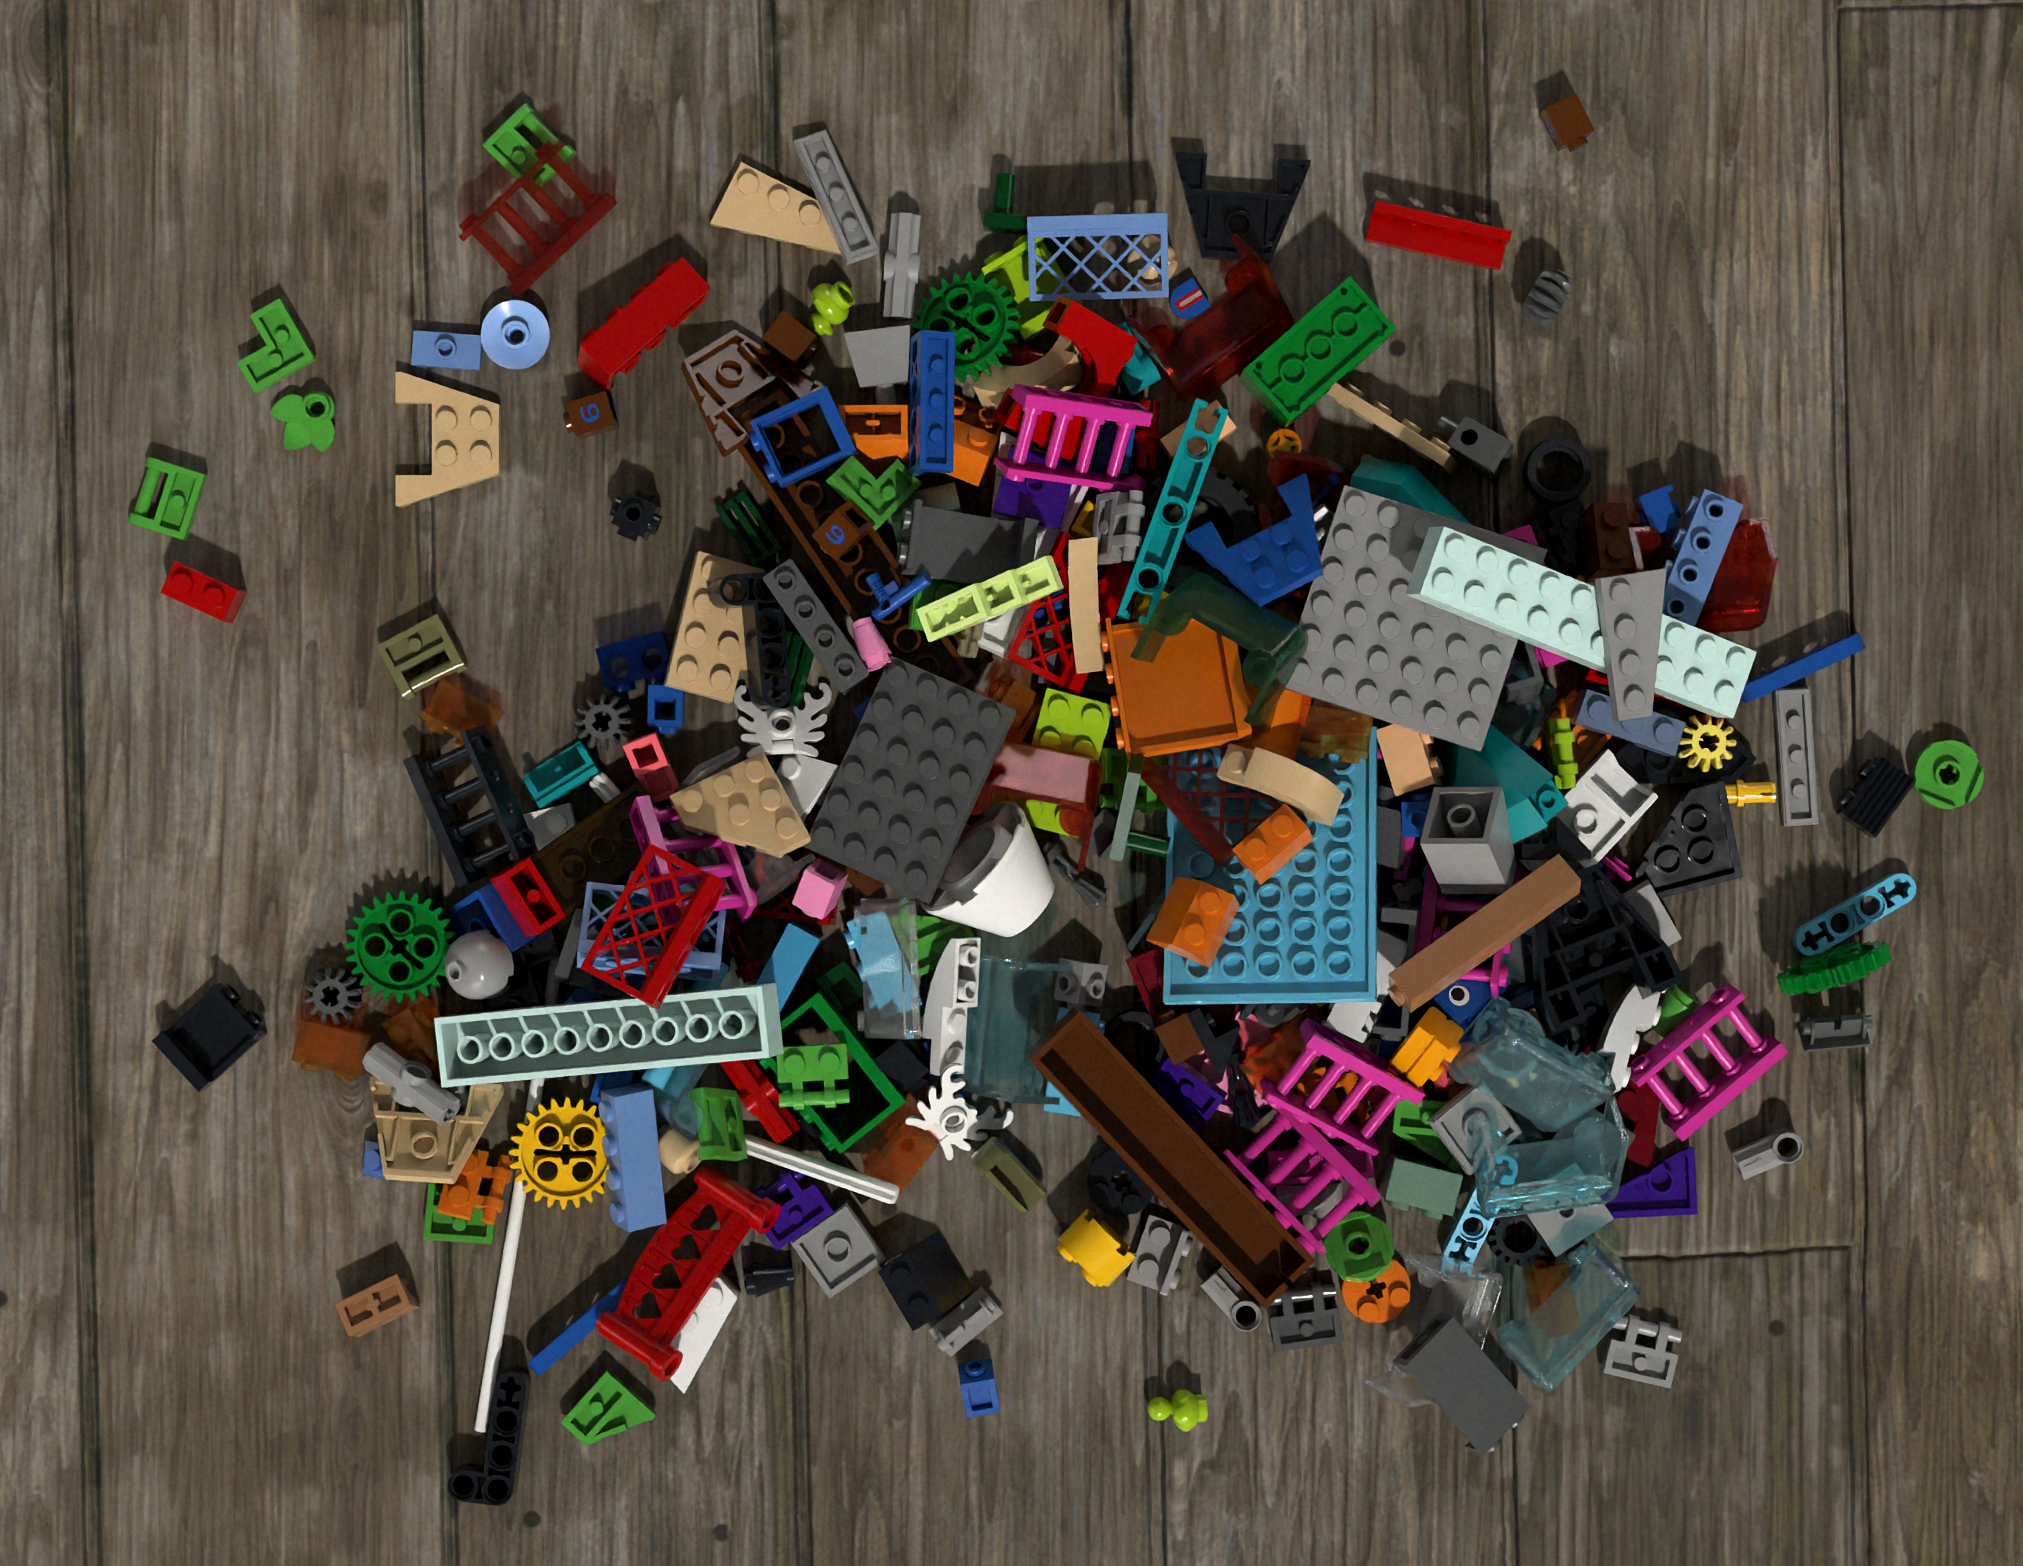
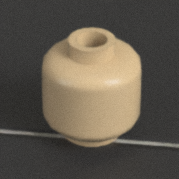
[1126,234,1178,286]
[657,1122,702,1174]

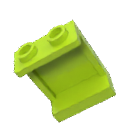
[981,233,1084,343]

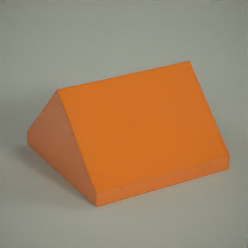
[1226,679,1312,761]

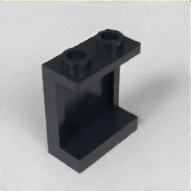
[152,983,267,1092]

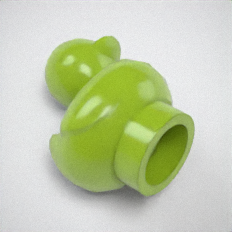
[808,281,855,336]
[1147,1389,1208,1432]

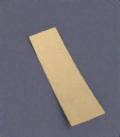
[1068,537,1106,674]

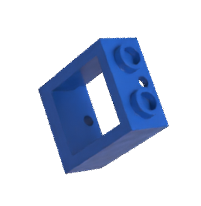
[748,386,858,488]

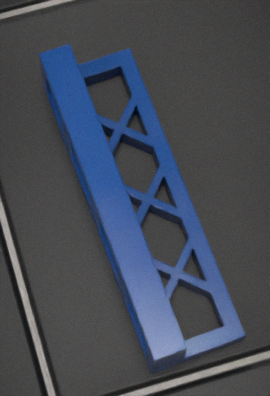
[908,330,955,476]

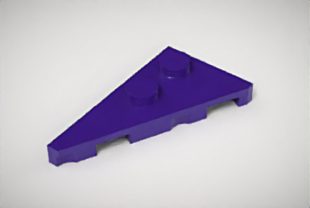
[1599,1146,1698,1219]

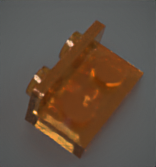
[987,673,1044,758]

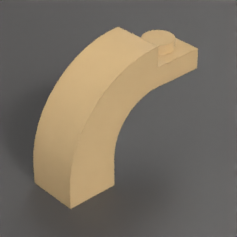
[973,336,1084,411]
[1216,743,1344,827]

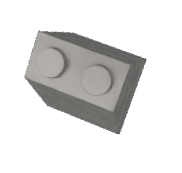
[1420,787,1517,894]

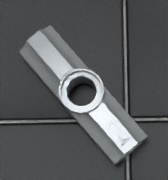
[883,212,921,321]
[362,1042,461,1126]

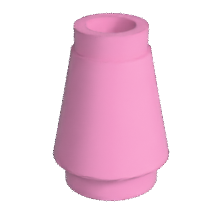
[851,617,892,672]

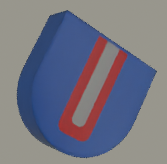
[1170,277,1211,320]

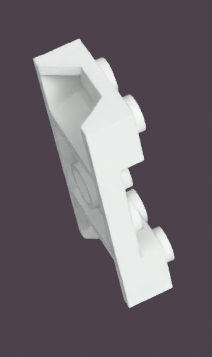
[1513,749,1658,873]

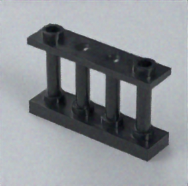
[403,725,538,888]

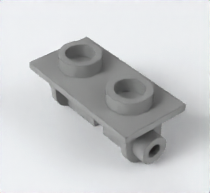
[928,1286,1003,1357]

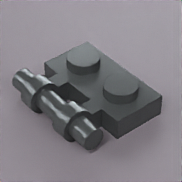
[1269,1281,1344,1352]

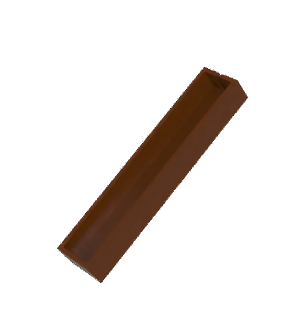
[1024,1007,1316,1309]

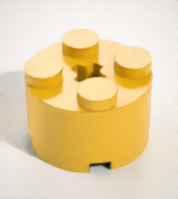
[1056,1208,1137,1287]

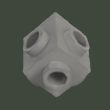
[1053,958,1108,1011]

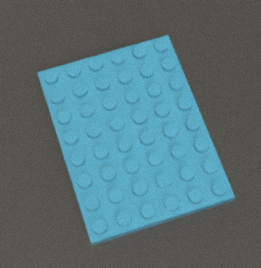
[1163,726,1377,1005]

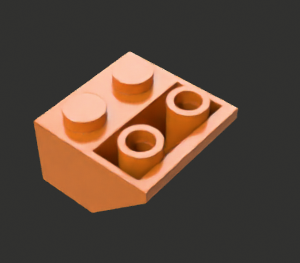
[945,395,1004,487]
[838,405,909,478]

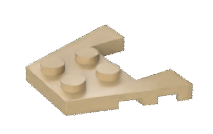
[395,372,501,507]
[369,1076,504,1184]

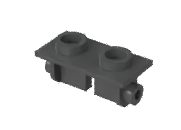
[1797,1012,1874,1053]

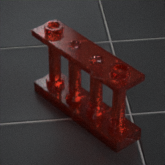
[458,140,618,298]

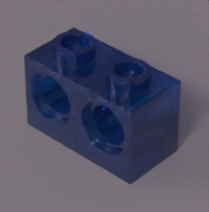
[595,631,671,694]

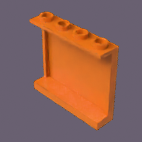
[1100,598,1253,760]

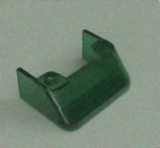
[1130,572,1309,727]

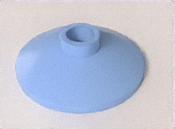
[481,300,550,370]

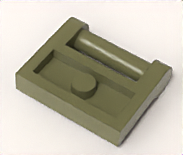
[376,614,468,701]

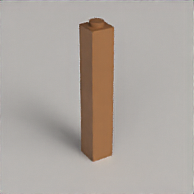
[1387,854,1581,1013]

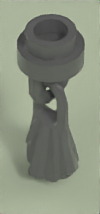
[1040,841,1107,909]

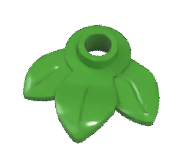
[270,391,335,452]

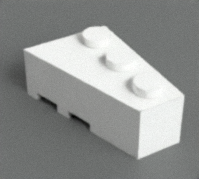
[1325,923,1408,1043]
[670,1271,741,1394]

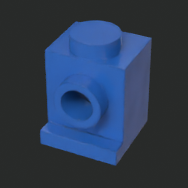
[1633,484,1681,541]
[647,685,686,734]

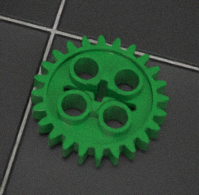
[911,271,1022,383]
[345,890,458,1003]
[1776,940,1892,995]

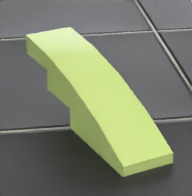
[916,555,1064,642]

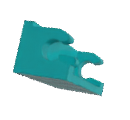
[523,739,603,808]

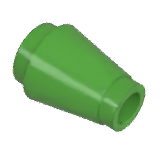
[1651,986,1698,1038]

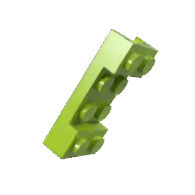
[1016,685,1112,839]

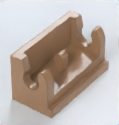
[335,1274,421,1337]

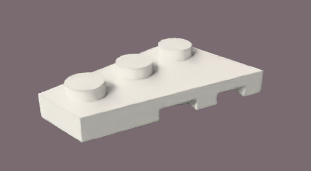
[756,754,840,858]

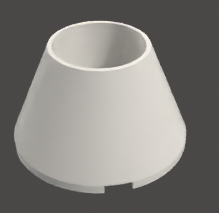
[919,801,1055,937]

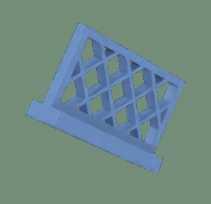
[1027,212,1169,301]
[577,882,726,982]

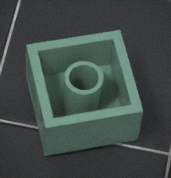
[1377,1151,1463,1220]

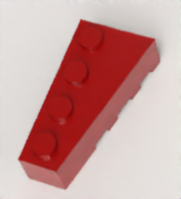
[577,257,711,393]

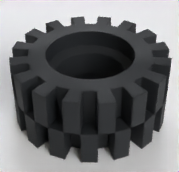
[1485,1201,1549,1267]

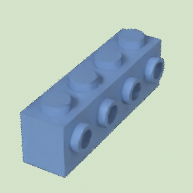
[1661,489,1744,627]
[599,1083,667,1232]

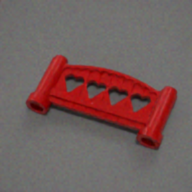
[596,1165,781,1382]

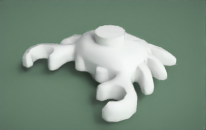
[734,683,832,758]
[905,1062,1014,1161]

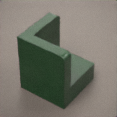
[816,959,868,1014]

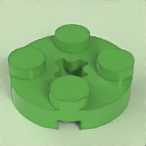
[1911,740,1984,809]
[1324,1211,1395,1282]

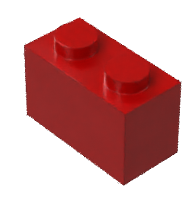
[160,561,247,624]
[489,857,566,938]

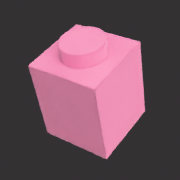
[792,857,849,920]

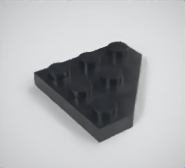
[1614,703,1757,784]
[1633,777,1743,899]

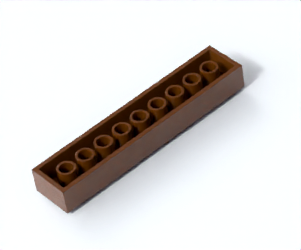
[735,388,975,687]

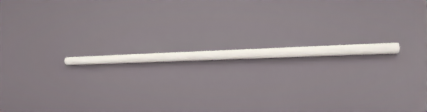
[474,957,560,1432]

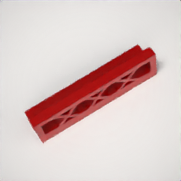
[1365,201,1512,271]

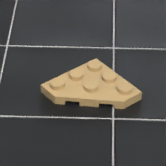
[669,752,811,857]

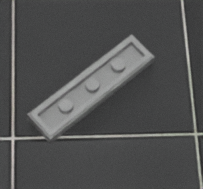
[793,129,879,265]
[1773,687,1819,827]

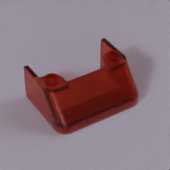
[1125,234,1294,404]
[970,739,1103,872]

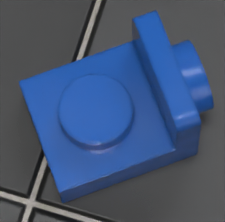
[958,1359,1001,1418]

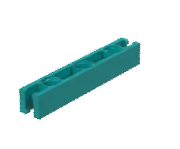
[1116,398,1229,627]

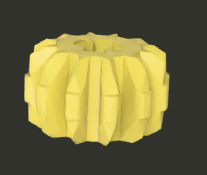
[1678,713,1736,772]

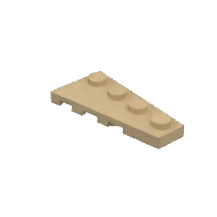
[710,162,841,255]
[1327,382,1459,476]

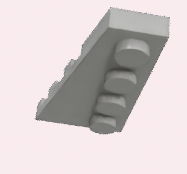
[1595,568,1667,721]

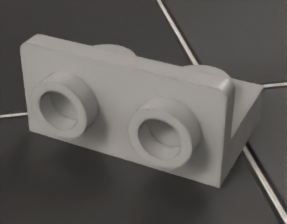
[1126,1213,1193,1296]

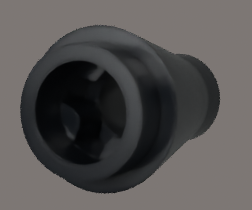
[743,1263,794,1298]

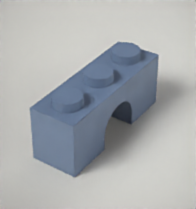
[1570,689,1686,756]

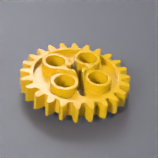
[508,1096,609,1210]

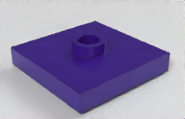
[993,445,1076,530]

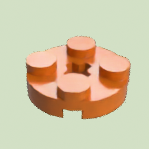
[1341,1258,1411,1323]

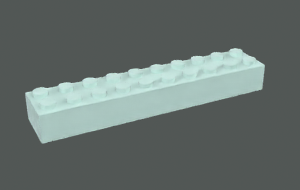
[1405,526,1757,718]
[434,983,784,1088]

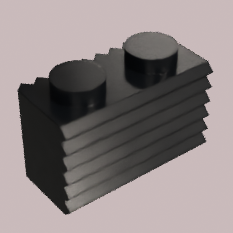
[1836,757,1916,838]

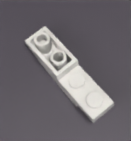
[922,937,981,1076]
[1595,982,1666,1094]

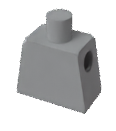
[844,325,911,405]

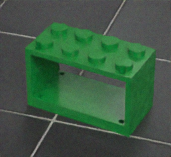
[1239,276,1396,429]
[757,989,908,1154]

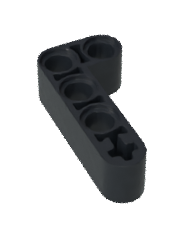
[708,572,791,710]
[447,1366,531,1506]

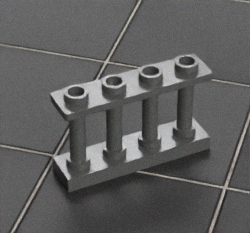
[763,559,873,696]

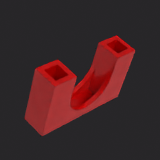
[991,295,1138,462]

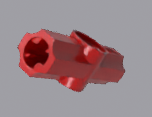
[719,1059,801,1145]

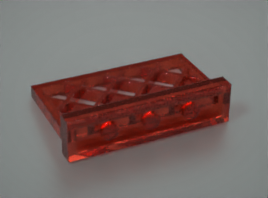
[1127,745,1281,868]

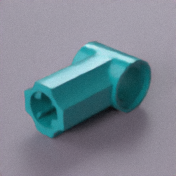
[1116,322,1161,396]

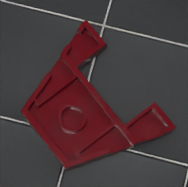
[1527,1031,1664,1169]

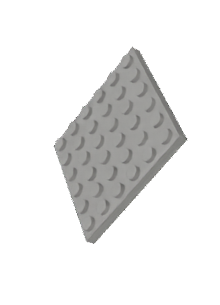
[1278,485,1548,752]

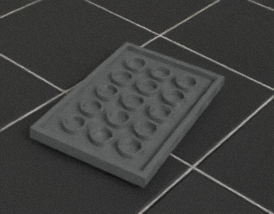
[804,655,1017,904]

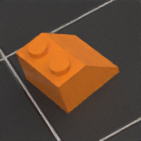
[1146,877,1240,968]

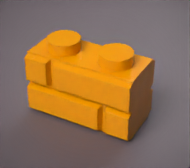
[1388,1007,1464,1088]

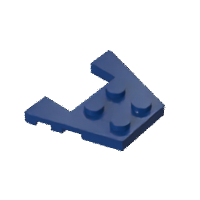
[1183,473,1323,607]

